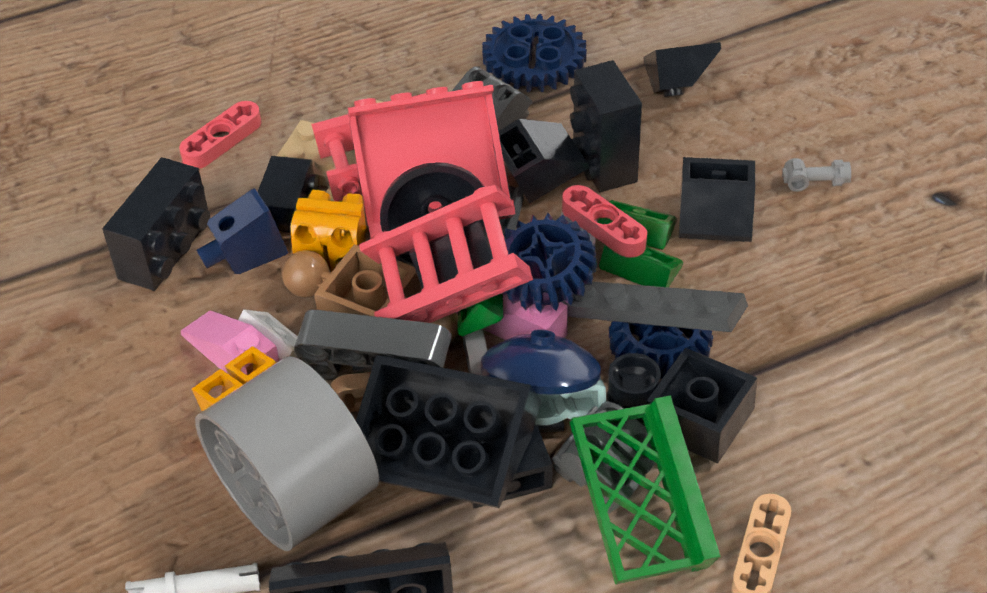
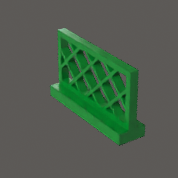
[570,396,721,585]

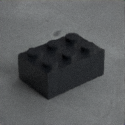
[570,60,642,193]
[102,157,210,291]

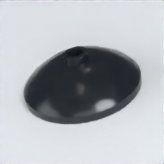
[380,162,485,264]

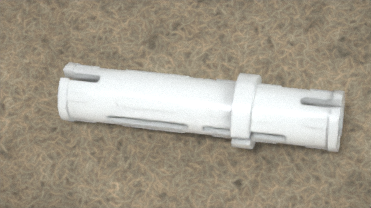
[125,563,260,593]

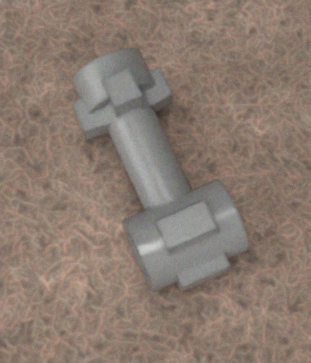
[782,158,851,192]

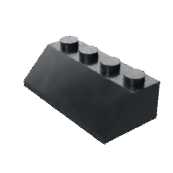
[269,542,453,593]

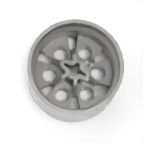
[195,356,379,551]

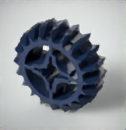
[502,213,597,313]
[608,321,713,380]

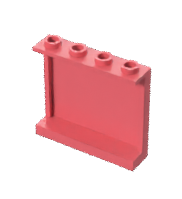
[348,81,516,239]

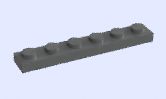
[562,282,748,332]

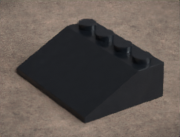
[356,355,541,508]

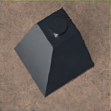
[643,42,721,97]

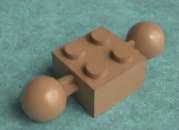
[282,244,458,343]

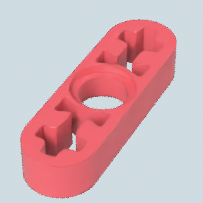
[179,101,261,169]
[562,185,647,258]

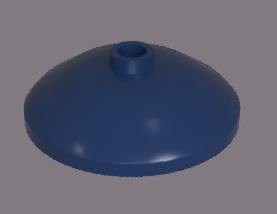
[480,330,601,395]

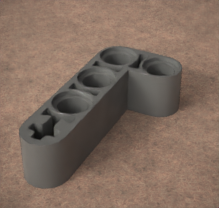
[294,310,452,380]

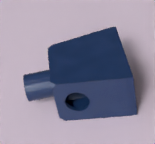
[196,188,289,274]

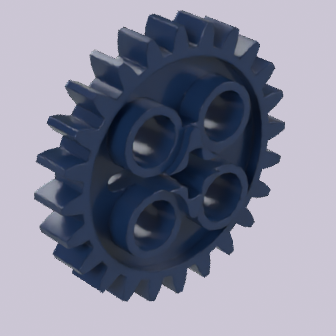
[482,14,587,93]

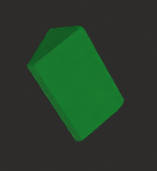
[598,200,677,249]
[599,245,684,287]
[457,293,504,336]

